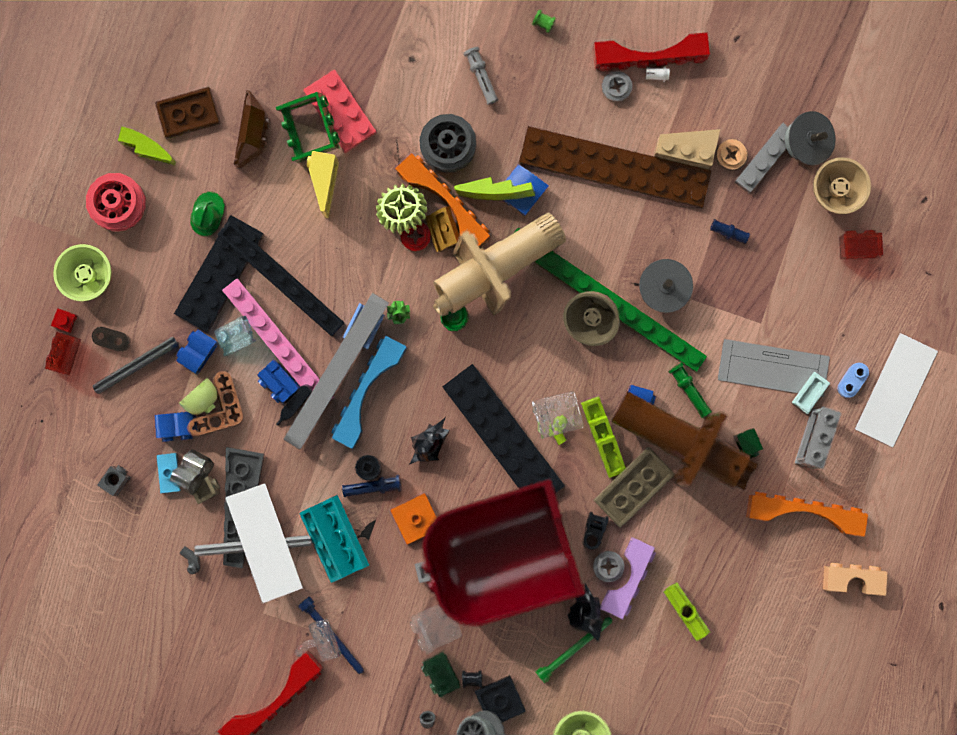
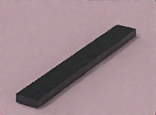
[217,221,345,337]

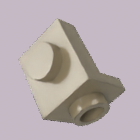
[189,476,220,504]

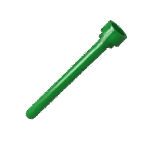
[535,617,613,684]

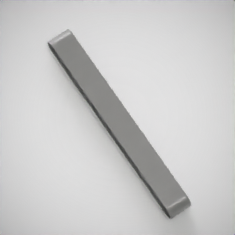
[283,293,389,450]

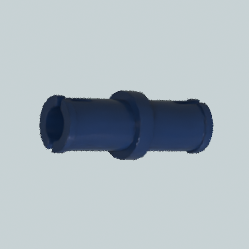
[710,219,750,244]

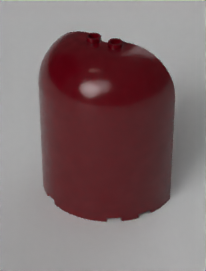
[422,479,585,626]

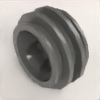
[419,114,476,173]

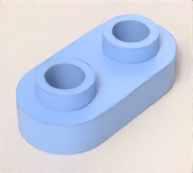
[837,363,869,398]

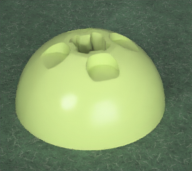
[53,244,112,301]
[554,711,611,735]

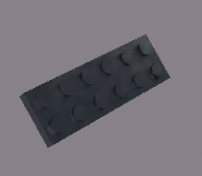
[174,215,265,333]

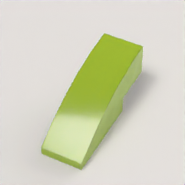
[118,126,176,165]

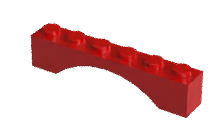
[593,32,710,72]
[217,650,323,735]

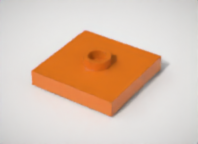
[390,493,436,545]

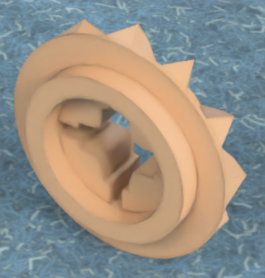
[716,139,747,170]

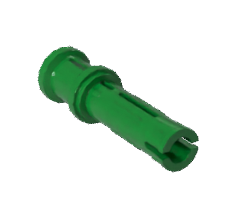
[668,362,712,418]

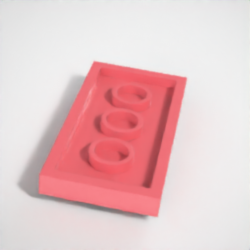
[303,69,376,153]

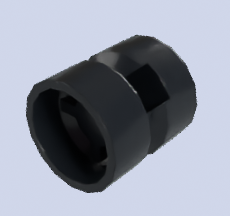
[355,455,382,480]

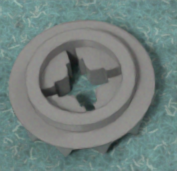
[602,71,632,101]
[593,551,624,582]

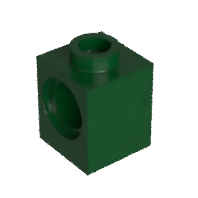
[733,428,763,459]

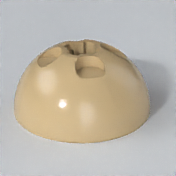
[813,157,871,214]

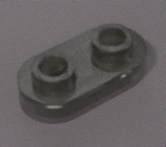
[92,327,131,352]

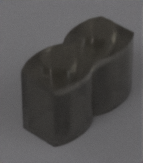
[170,449,214,495]

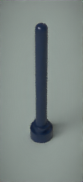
[298,596,364,674]

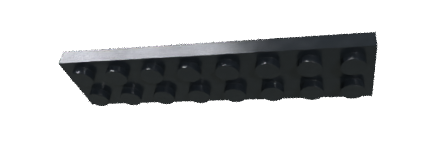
[442,364,565,494]

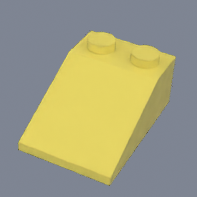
[307,151,339,218]

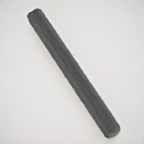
[93,337,178,394]

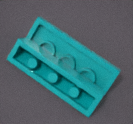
[299,495,369,583]

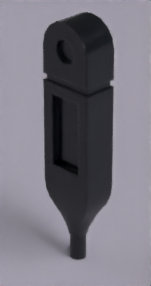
[276,384,312,426]

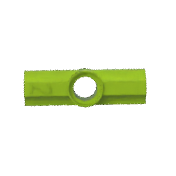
[663,582,710,641]

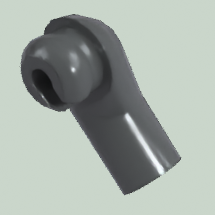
[180,546,201,575]

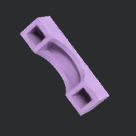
[600,537,656,619]

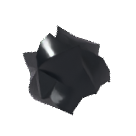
[409,417,450,465]
[567,583,603,642]

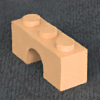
[823,563,887,595]

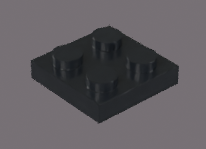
[475,675,526,723]

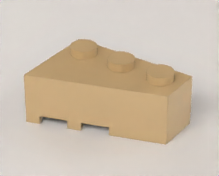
[654,129,720,170]

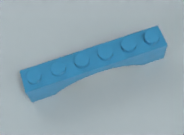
[331,336,407,449]

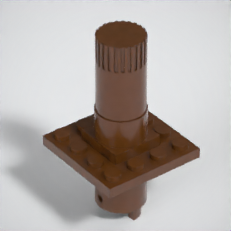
[611,391,759,491]

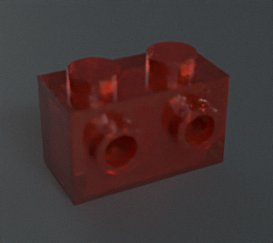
[839,230,883,260]
[45,332,81,376]

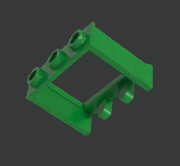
[276,92,340,163]

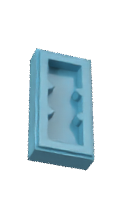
[157,453,181,493]

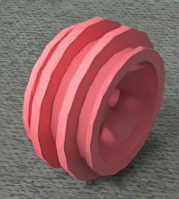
[86,173,146,231]

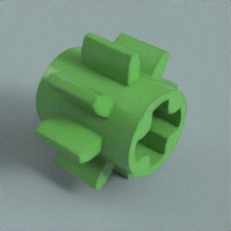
[387,301,410,324]

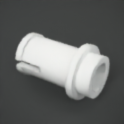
[646,67,670,82]

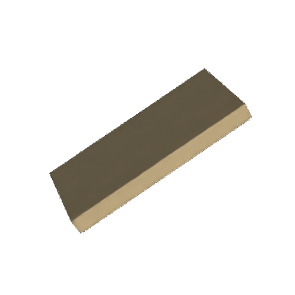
[593,447,675,528]

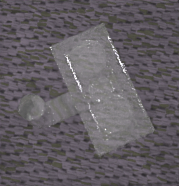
[295,619,341,661]

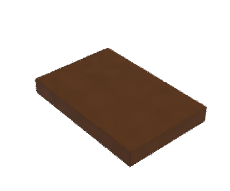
[155,87,220,139]

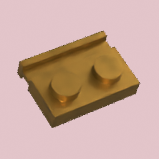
[426,206,460,252]

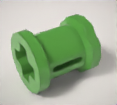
[532,9,556,33]

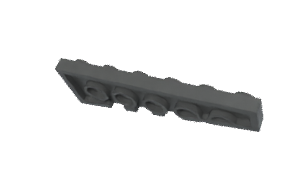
[223,447,265,568]

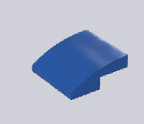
[503,164,549,216]

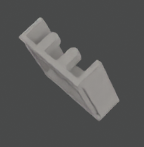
[794,406,841,469]

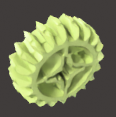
[376,183,428,234]

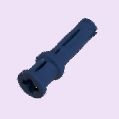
[342,475,402,497]

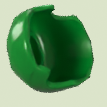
[440,306,469,331]

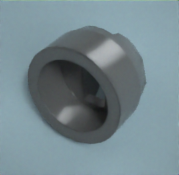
[420,711,435,729]

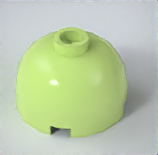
[179,378,217,415]

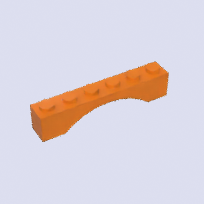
[395,153,490,248]
[746,491,868,537]

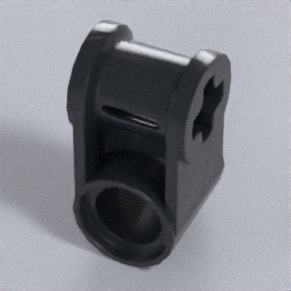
[582,511,609,550]

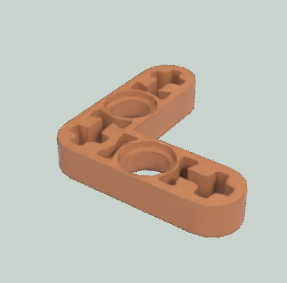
[187,371,243,437]

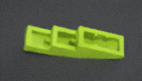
[454,177,535,200]
[581,396,626,478]

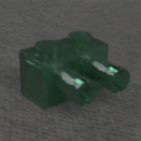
[421,650,461,698]

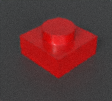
[51,308,77,333]

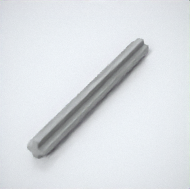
[194,535,312,557]

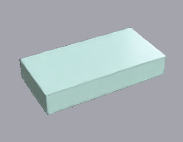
[791,372,830,414]

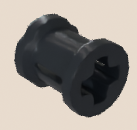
[462,670,482,688]

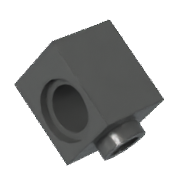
[97,465,131,496]

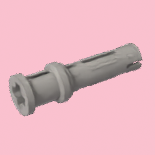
[463,47,498,105]

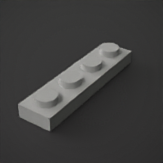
[735,123,788,194]

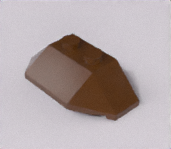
[234,90,270,169]

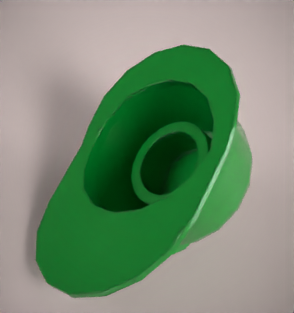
[190,192,225,236]

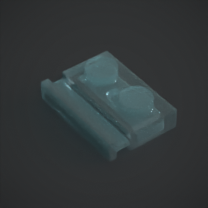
[214,316,256,356]

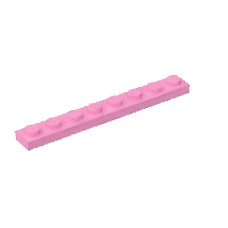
[222,278,334,401]

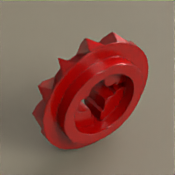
[400,223,431,252]

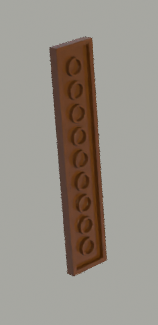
[519,126,712,208]

